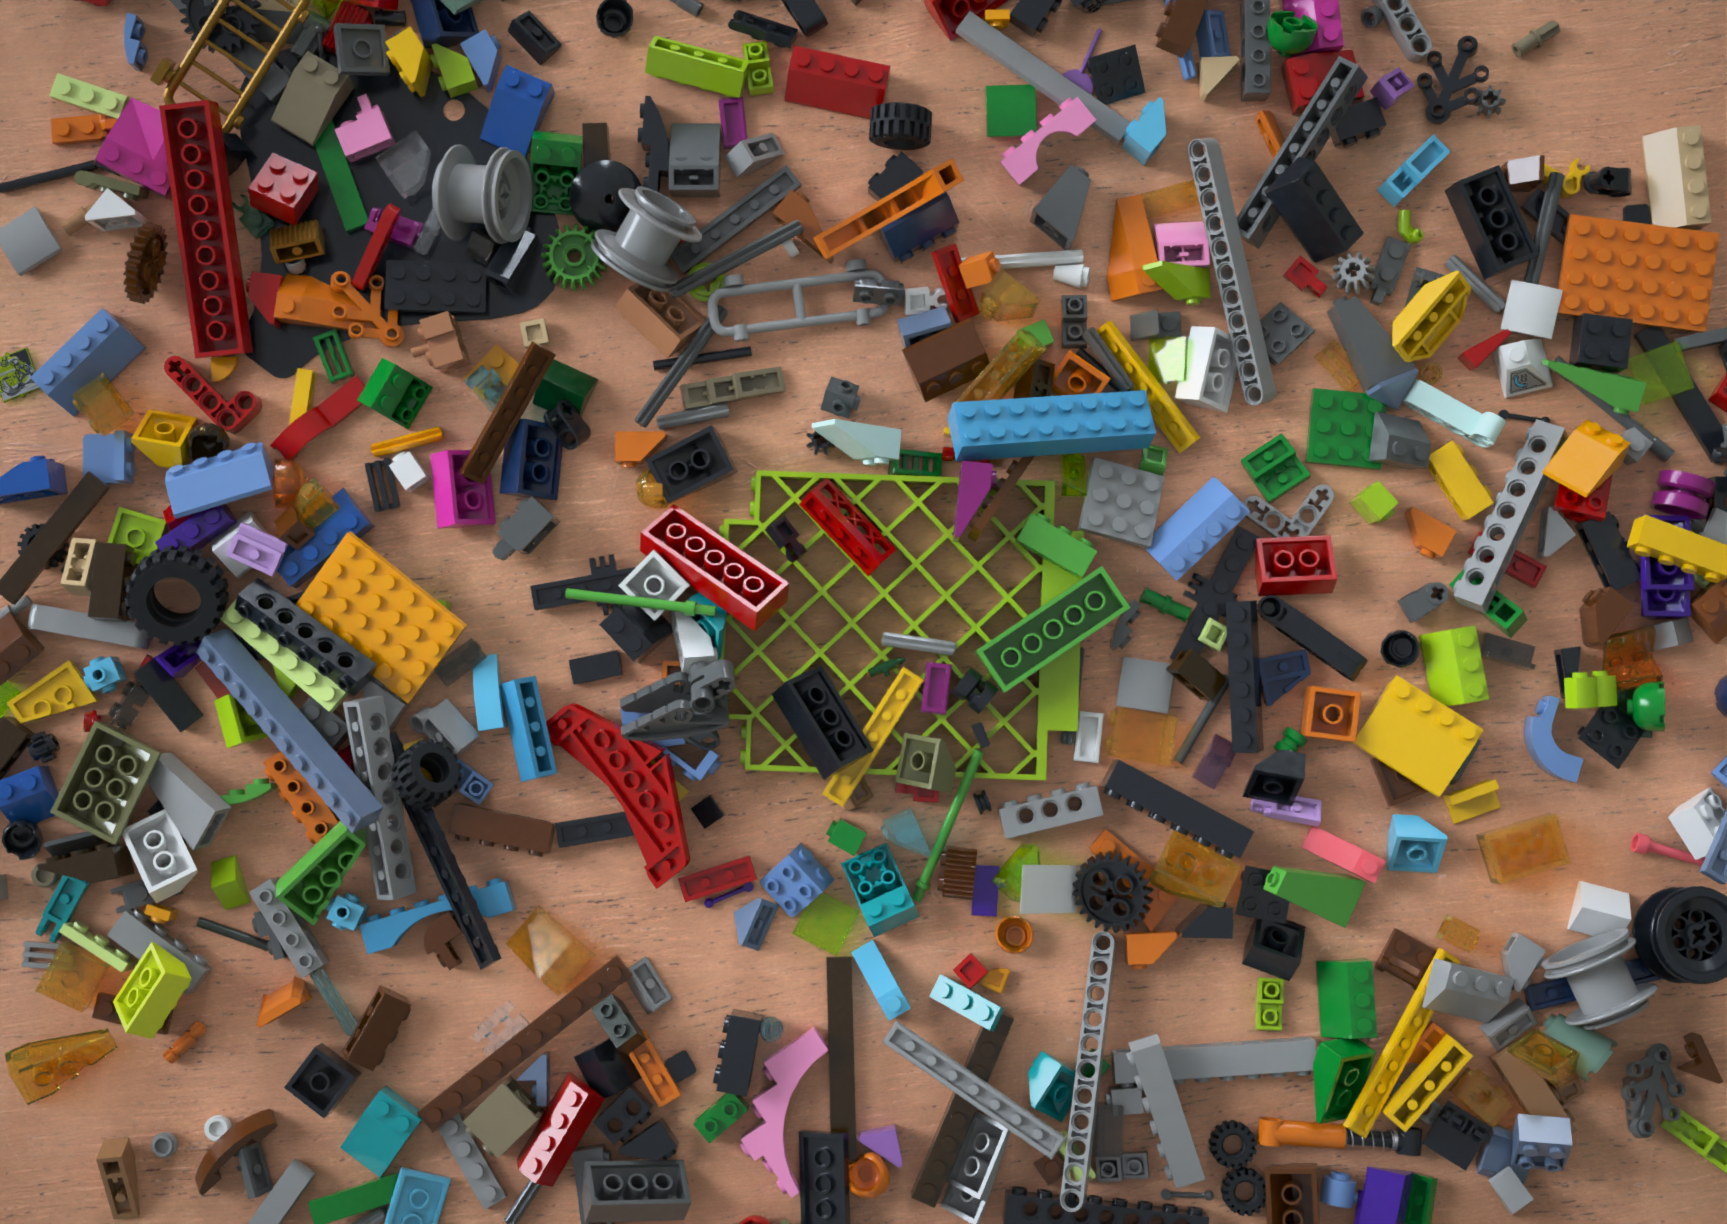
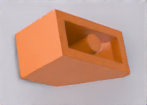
[615,431,667,469]
[1405,507,1457,560]
[1124,930,1177,969]

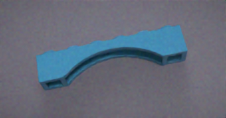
[359,878,517,954]

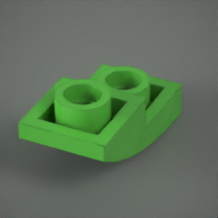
[221,778,277,805]

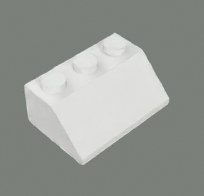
[1175,326,1238,413]
[122,809,198,903]

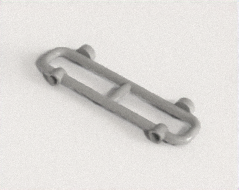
[707,259,889,341]

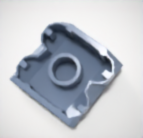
[1476,1125,1529,1184]

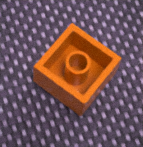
[1300,686,1361,742]

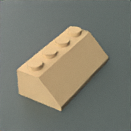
[1641,125,1711,230]

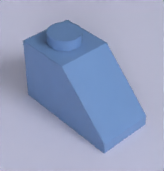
[460,29,501,92]

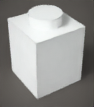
[389,452,431,493]

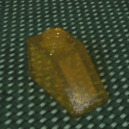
[293,477,340,529]

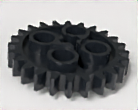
[179,0,263,54]
[1072,851,1154,933]

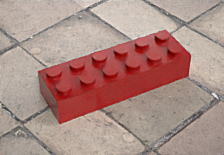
[640,504,789,631]

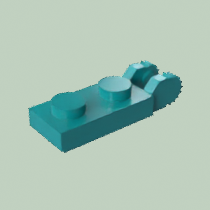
[35,875,91,943]

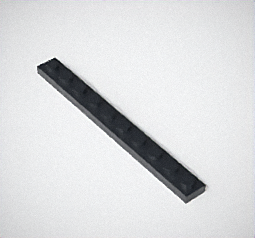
[390,732,502,970]

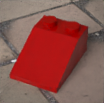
[1281,50,1365,115]

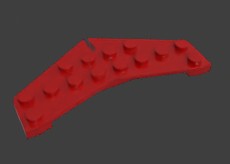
[546,703,690,889]

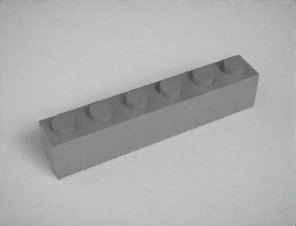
[1126,1034,1206,1189]

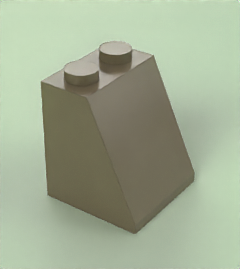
[463,1075,545,1158]

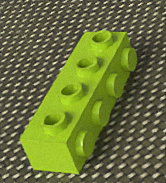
[645,35,749,98]

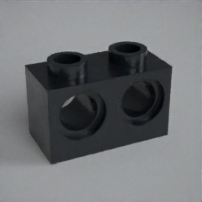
[593,1083,653,1144]

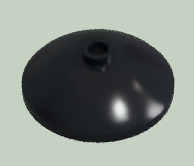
[569,160,641,233]

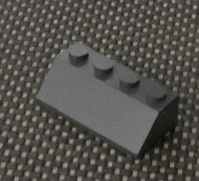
[582,1160,691,1223]

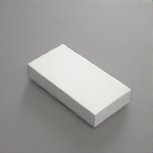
[1073,711,1104,763]

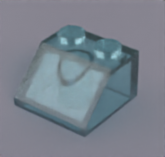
[880,807,932,857]

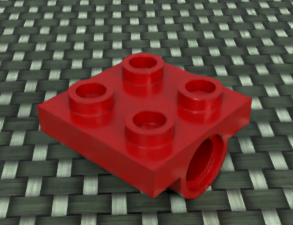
[1553,474,1613,522]

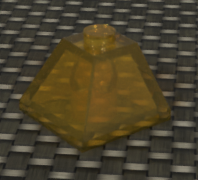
[1507,1028,1580,1087]

